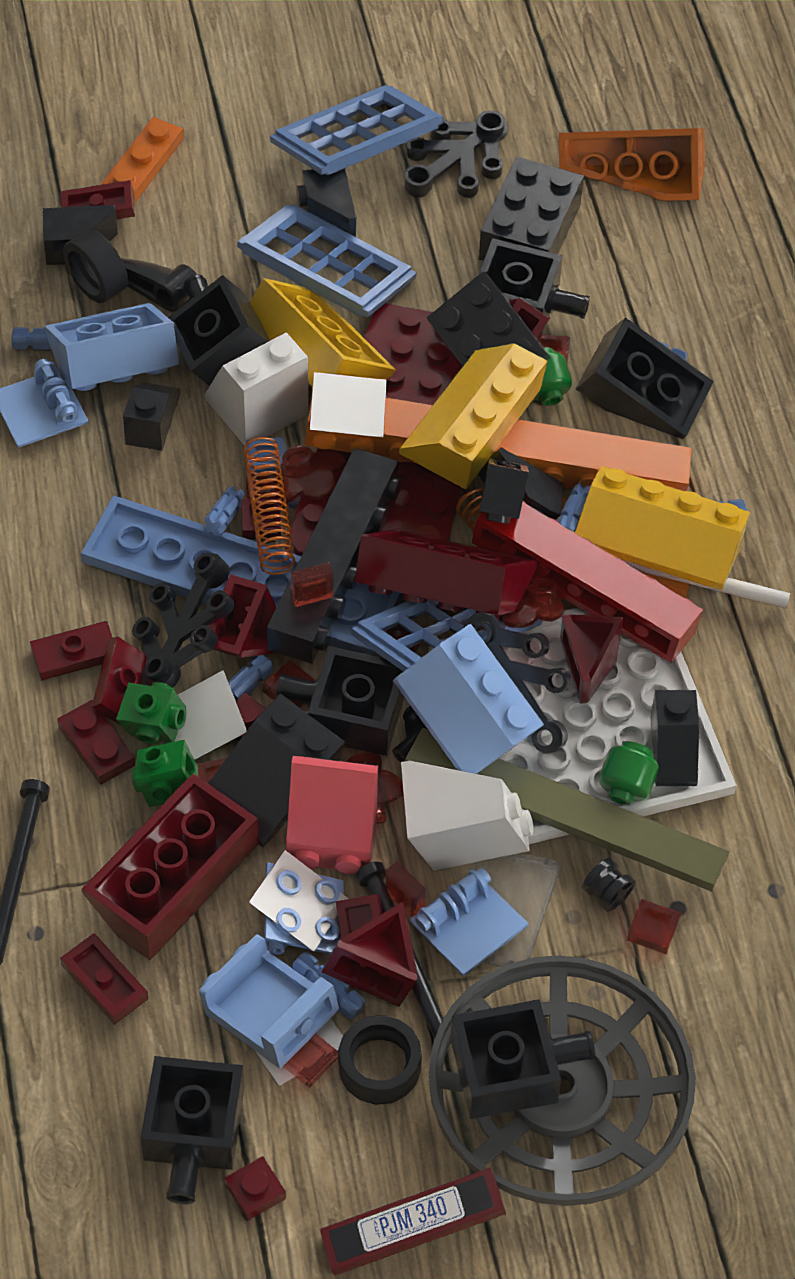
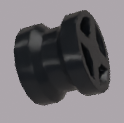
[582,858,636,912]

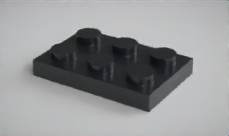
[426,271,551,366]

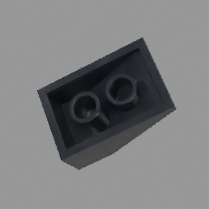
[576,317,714,439]
[208,694,345,848]

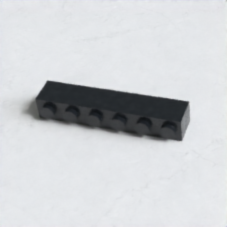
[267,448,402,664]

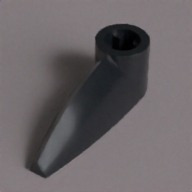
[121,258,197,312]

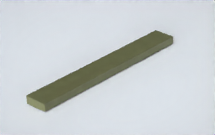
[405,728,729,892]

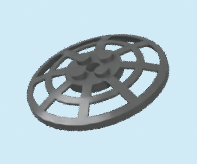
[429,955,696,1206]

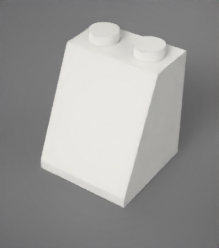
[205,332,309,446]
[401,761,534,871]

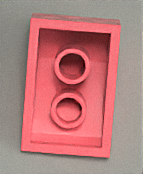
[286,756,378,874]

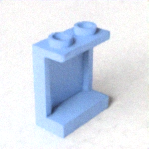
[199,934,339,1068]

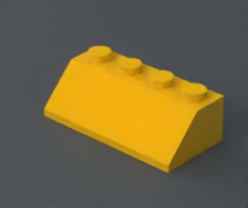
[250,278,396,392]
[399,343,547,489]
[575,466,750,591]

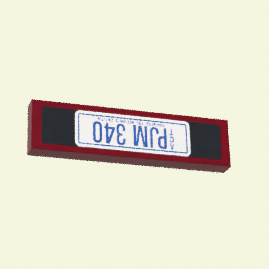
[320,1167,507,1276]

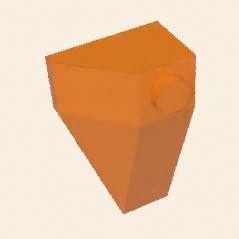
[559,128,705,201]

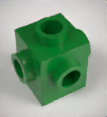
[116,682,186,744]
[131,740,198,807]

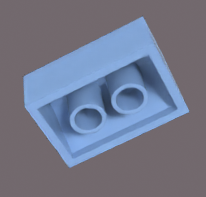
[45,303,179,391]
[393,623,544,774]

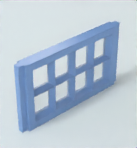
[270,85,444,176]
[237,204,417,318]
[351,596,548,672]

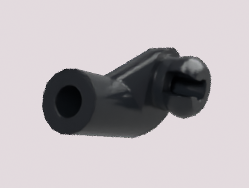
[392,706,428,763]

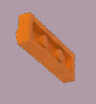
[101,117,184,204]

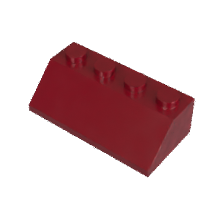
[355,529,538,619]
[82,773,259,960]

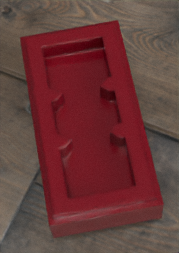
[30,621,113,681]
[92,636,147,726]

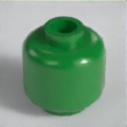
[532,347,572,406]
[598,741,659,806]

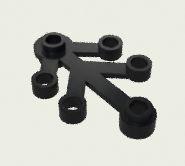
[404,111,508,198]
[132,553,234,688]
[463,612,572,754]

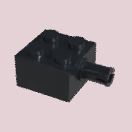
[478,238,590,338]
[168,275,270,386]
[276,646,405,756]
[450,999,595,1119]
[141,1056,245,1204]

